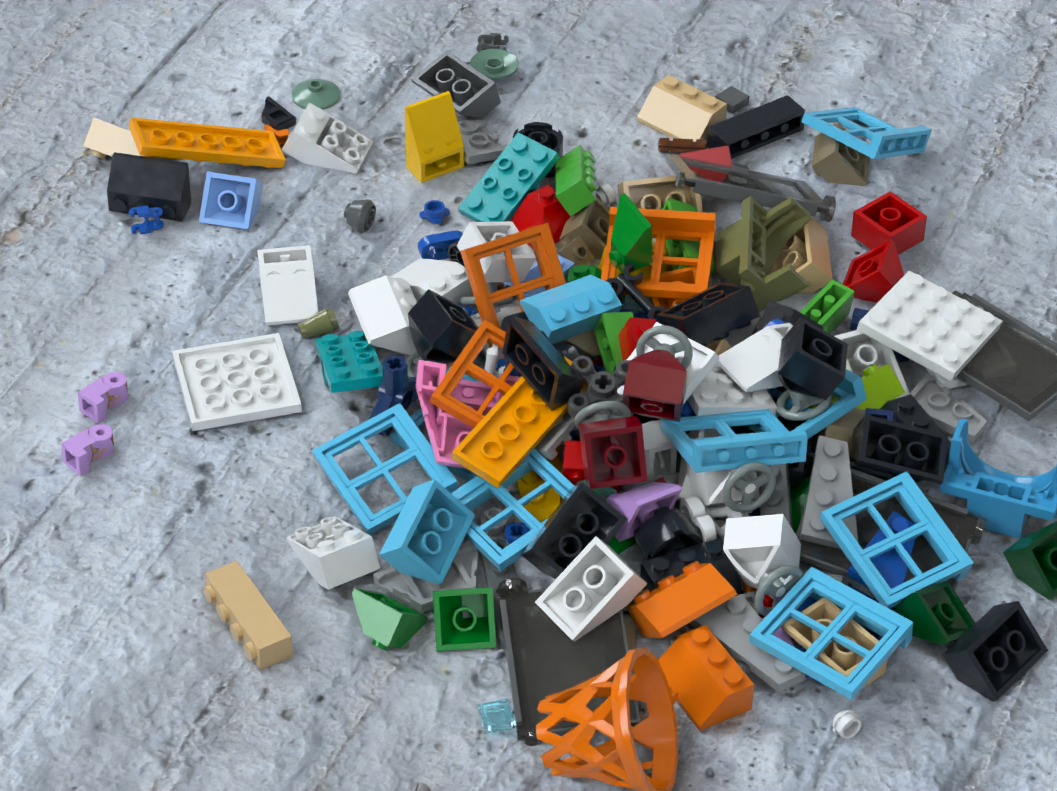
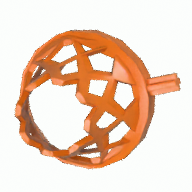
[536,647,679,791]

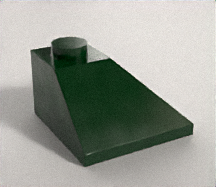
[1003,521,1057,600]
[893,580,975,645]

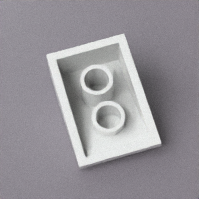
[391,258,474,306]
[835,330,910,399]
[535,536,647,642]

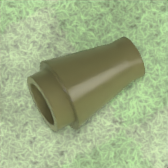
[297,308,339,339]

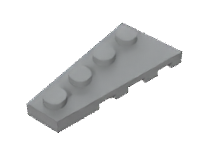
[455,112,507,164]

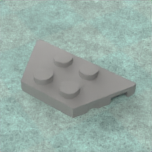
[373,542,479,613]

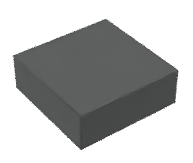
[715,86,750,113]

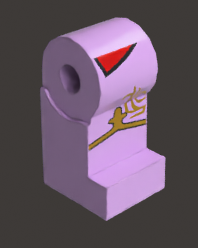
[78,372,128,424]
[61,424,114,476]

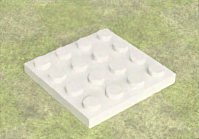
[857,271,1002,381]
[172,333,302,431]

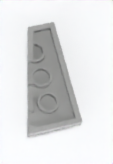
[799,435,858,549]
[690,594,805,692]

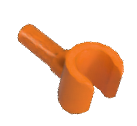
[264,124,290,146]

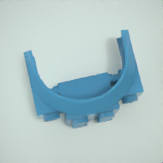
[939,419,1057,538]

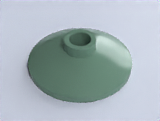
[470,49,518,80]
[292,79,340,110]

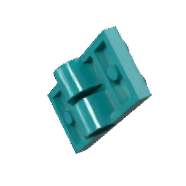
[458,132,560,222]
[315,331,383,393]

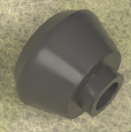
[344,199,376,233]

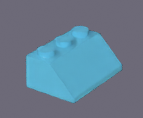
[519,275,622,344]
[379,479,475,584]

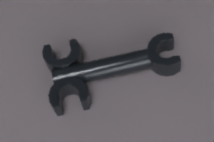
[606,263,666,319]

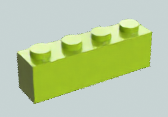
[809,363,905,448]

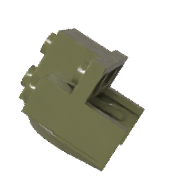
[715,196,812,312]

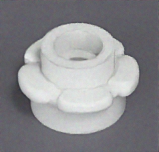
[596,184,616,208]
[832,710,861,739]

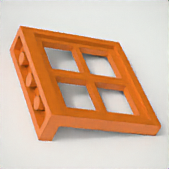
[601,207,716,299]
[460,223,566,348]
[429,320,514,428]

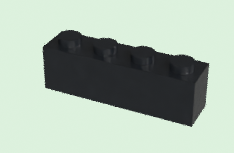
[707,95,805,159]

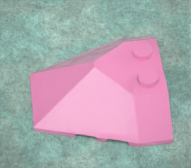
[416,360,521,469]

